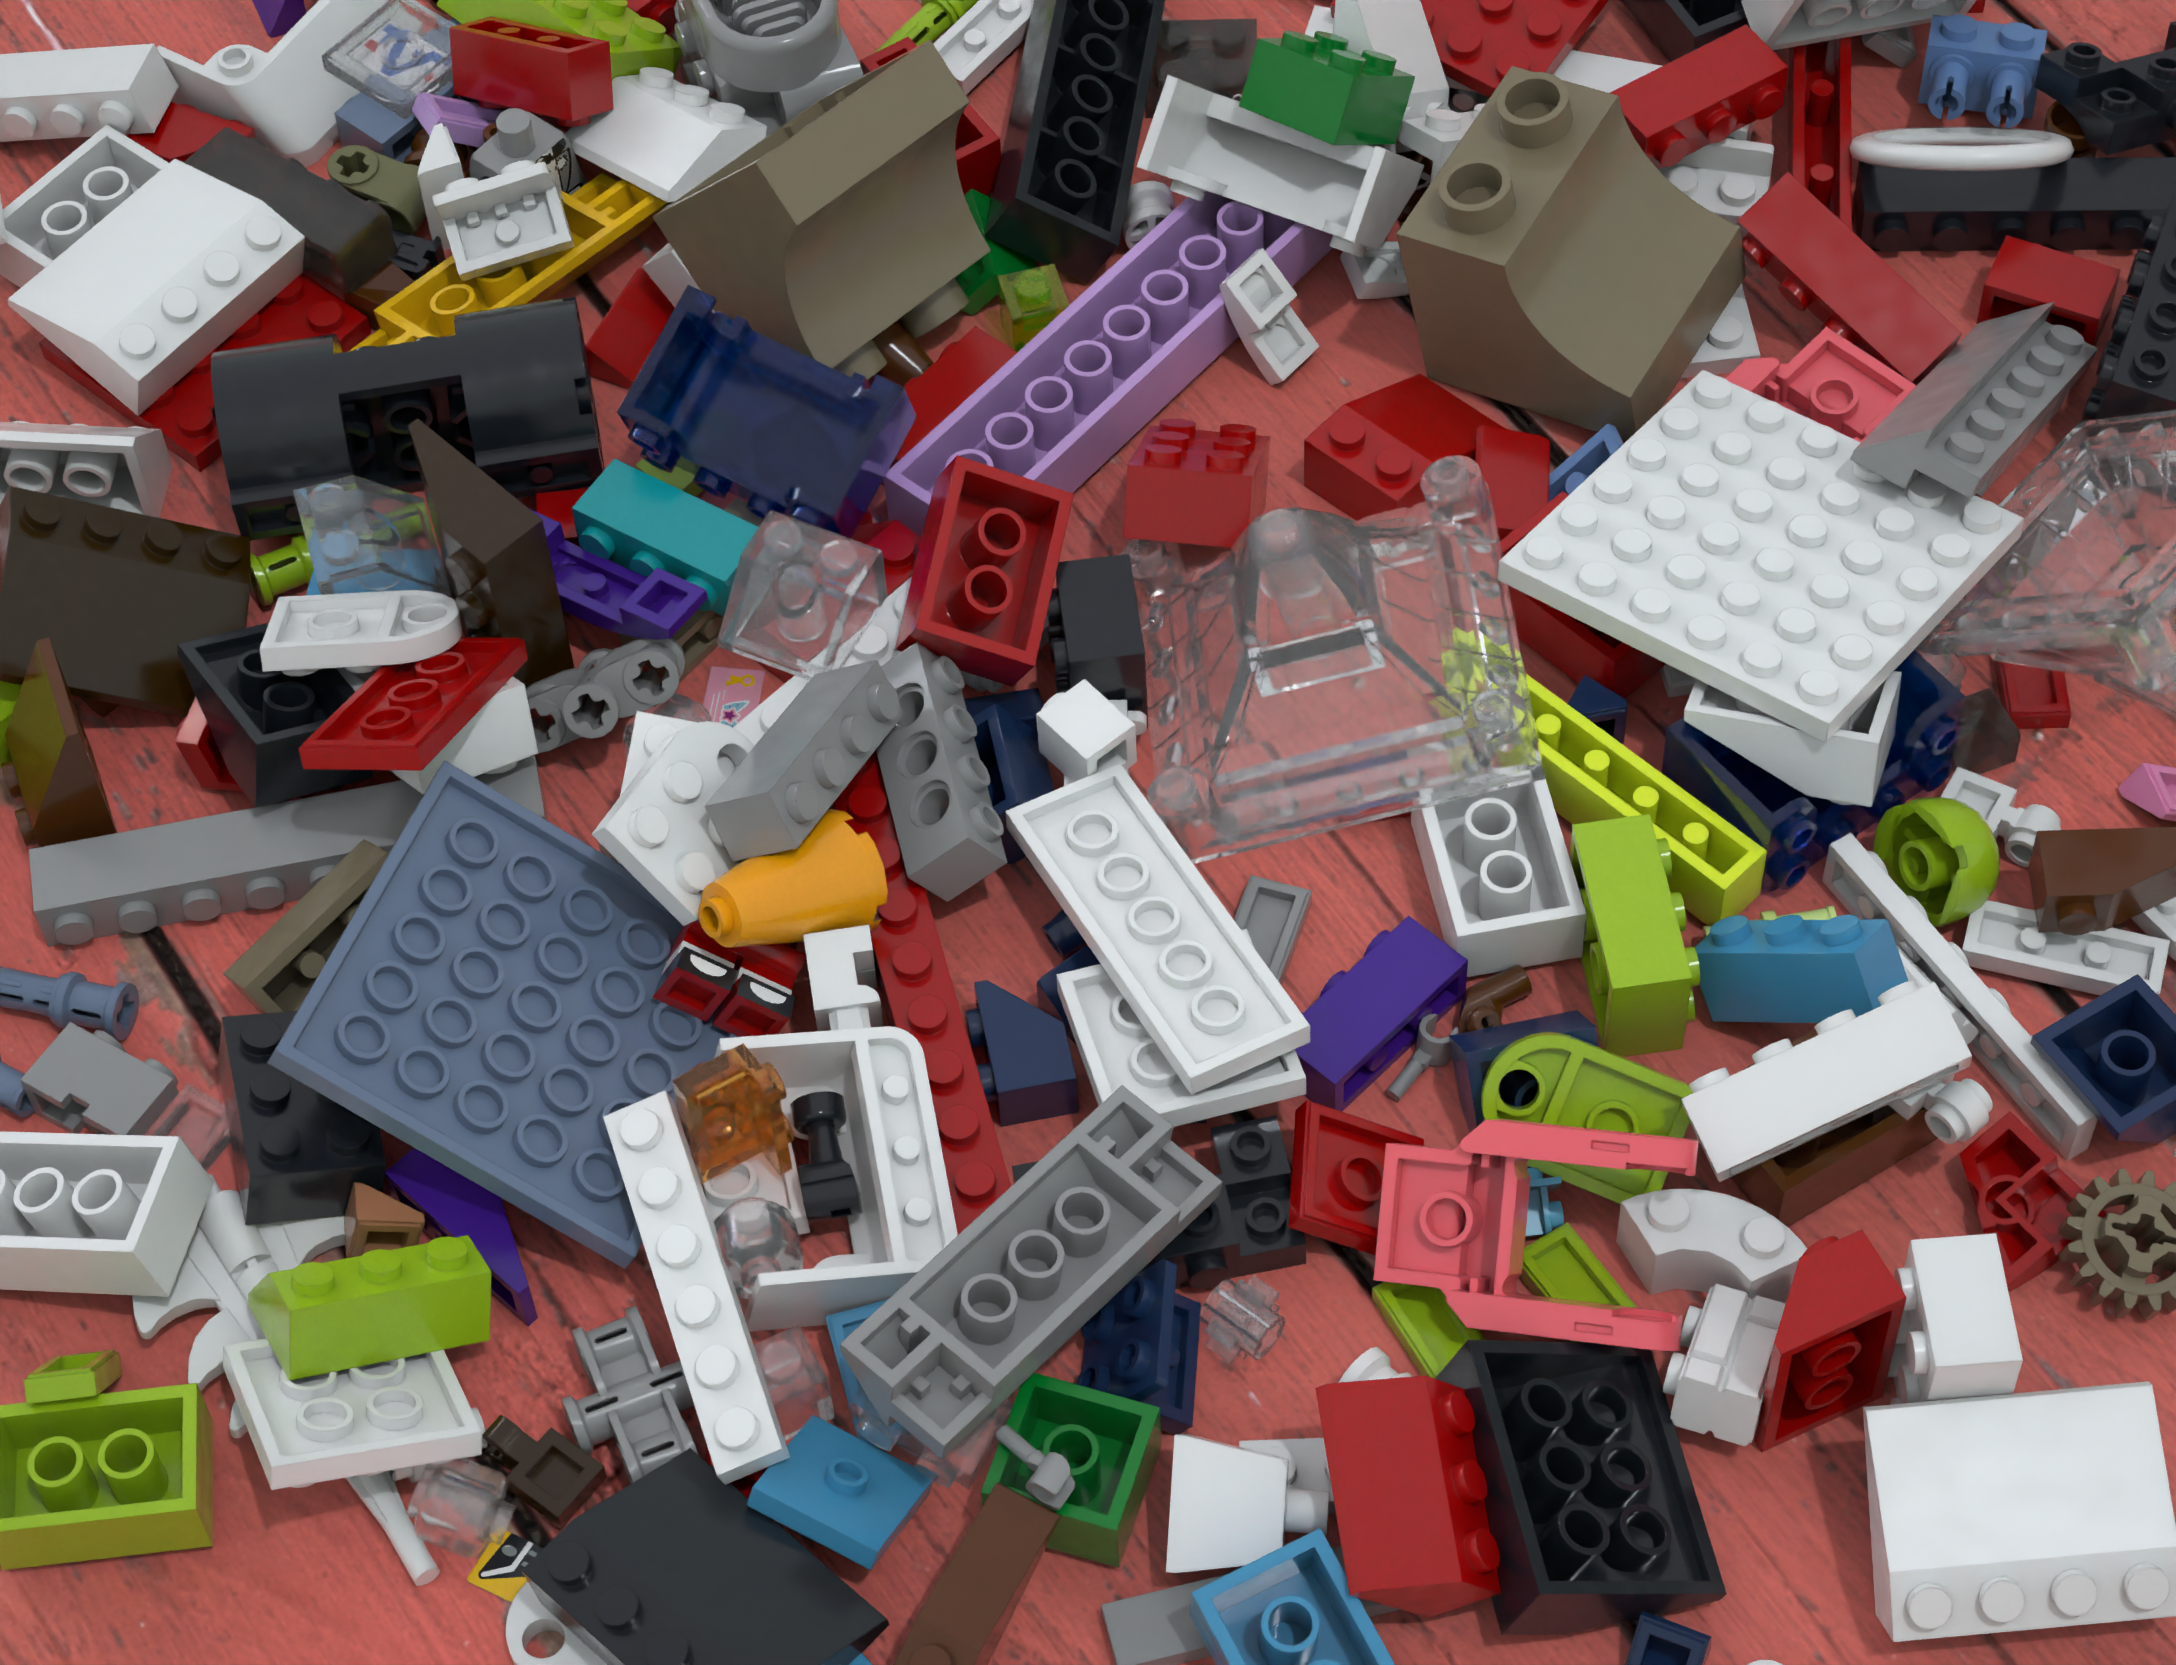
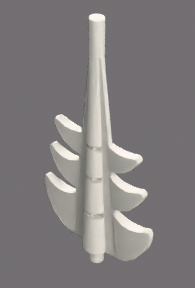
[132,1174,440,1586]

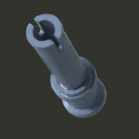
[0,966,139,1041]

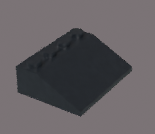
[1435,1340,1727,1635]
[521,1448,890,1665]

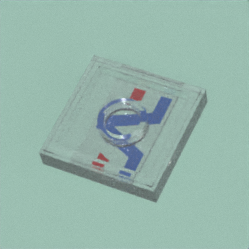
[321,0,456,120]

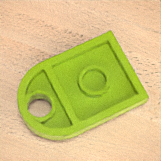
[1481,1032,1693,1204]

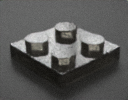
[1145,19,1257,118]

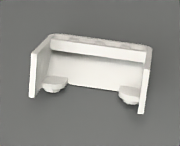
[157,0,426,169]
[1136,75,1424,258]
[706,1026,958,1332]

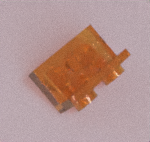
[672,1043,794,1183]

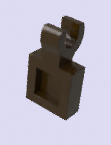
[482,1415,606,1529]

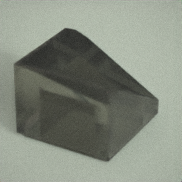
[1929,688,2021,775]

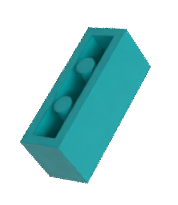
[572,458,773,620]

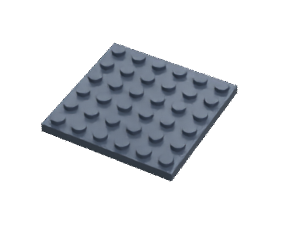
[267,760,738,1269]

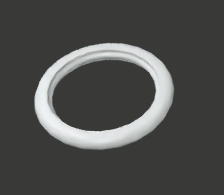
[1849,126,2074,171]

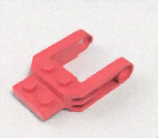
[1725,327,1916,442]
[1373,1119,1699,1351]

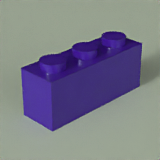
[1295,916,1468,1111]

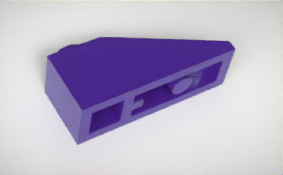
[385,1148,538,1326]

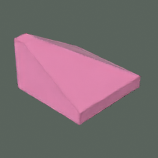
[2118,763,2176,821]

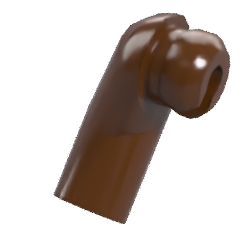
[1458,964,1532,1033]

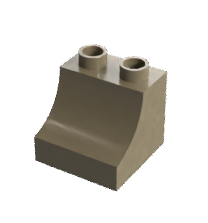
[653,40,991,402]
[1396,66,1746,441]

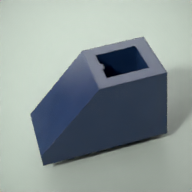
[965,980,1079,1127]

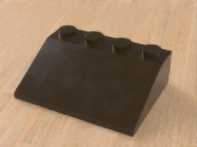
[408,418,575,688]
[0,486,251,717]

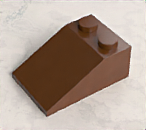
[1,637,118,847]

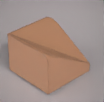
[344,1182,425,1258]

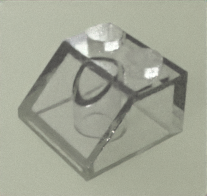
[293,475,452,597]
[717,510,887,681]

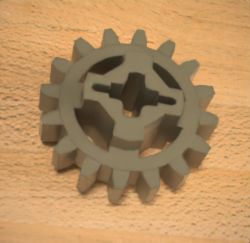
[2058,1168,2176,1320]

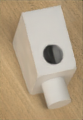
[1166,1434,1329,1573]

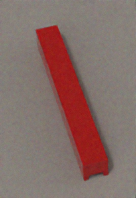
[1788,37,1852,231]

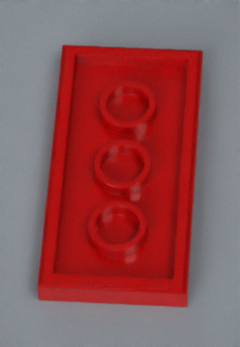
[298,637,528,771]

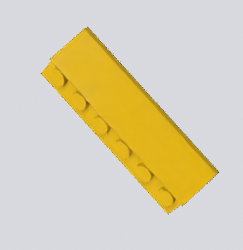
[349,173,668,351]

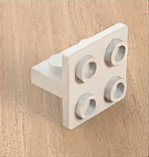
[432,160,575,281]

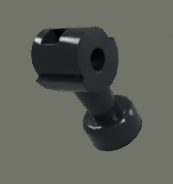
[790,1091,863,1223]

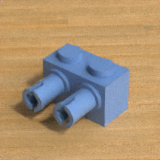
[1918,14,2048,128]

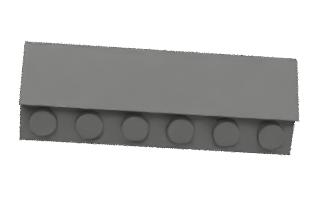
[1850,301,2098,499]
[840,1085,1223,1460]

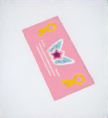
[699,666,765,728]

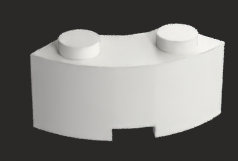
[1616,1189,1807,1303]

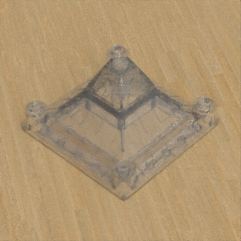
[1894,410,2176,716]
[1120,455,1546,864]

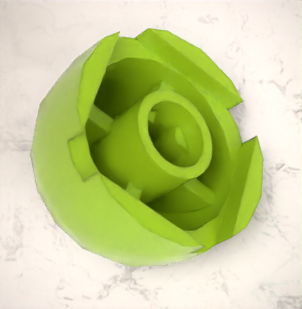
[1873,797,2000,927]

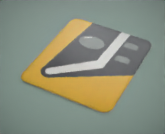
[467,1529,543,1602]

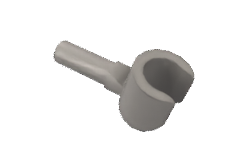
[1386,1014,1458,1102]
[996,1425,1075,1510]

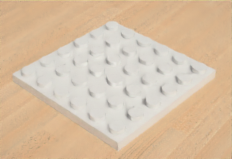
[1497,370,2024,743]

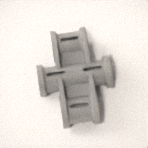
[525,638,686,753]
[561,1305,698,1484]

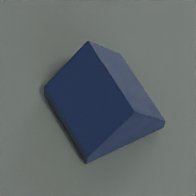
[1568,675,1628,744]
[1625,1611,1712,1665]

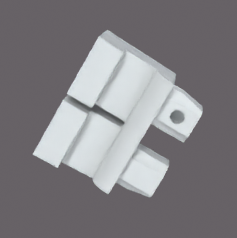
[803,925,884,1031]

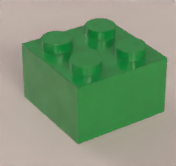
[1239,31,1416,145]
[981,1373,1162,1568]

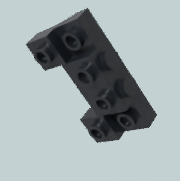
[2034,21,2176,155]
[1012,1115,1306,1289]

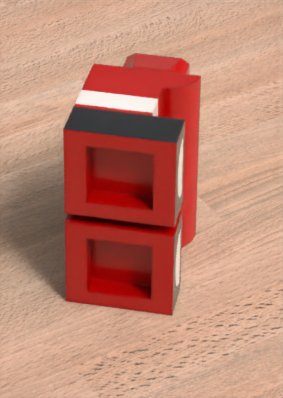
[653,918,806,1037]

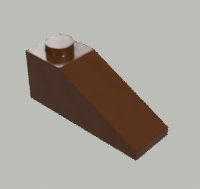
[2028,827,2176,936]
[893,1482,1062,1665]

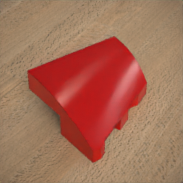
[1959,1111,2106,1292]

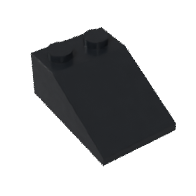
[177,623,373,807]

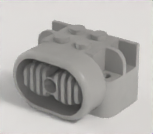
[672,0,863,137]

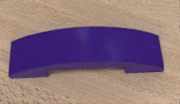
[530,509,708,640]

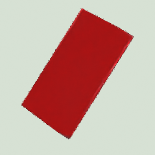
[585,268,687,393]
[1473,425,1550,543]

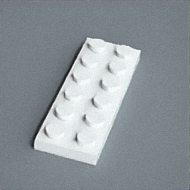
[1005,763,1310,1095]

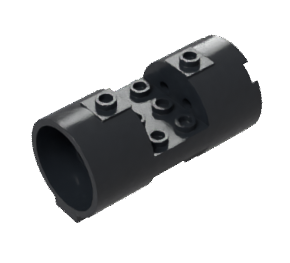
[211,297,605,541]

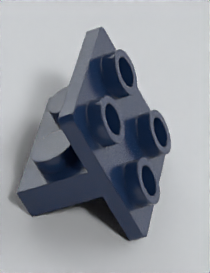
[1077,1259,1201,1435]

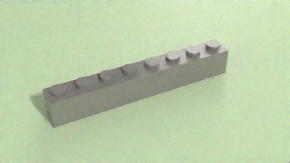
[29,756,548,947]

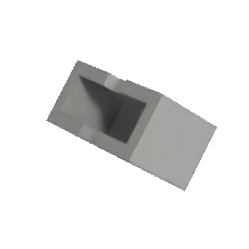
[20,1022,187,1136]

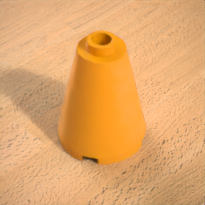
[698,809,888,948]

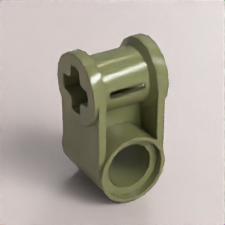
[327,145,427,236]

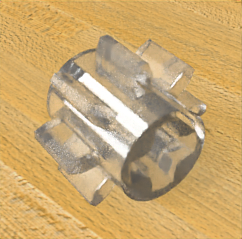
[1199,1275,1285,1364]

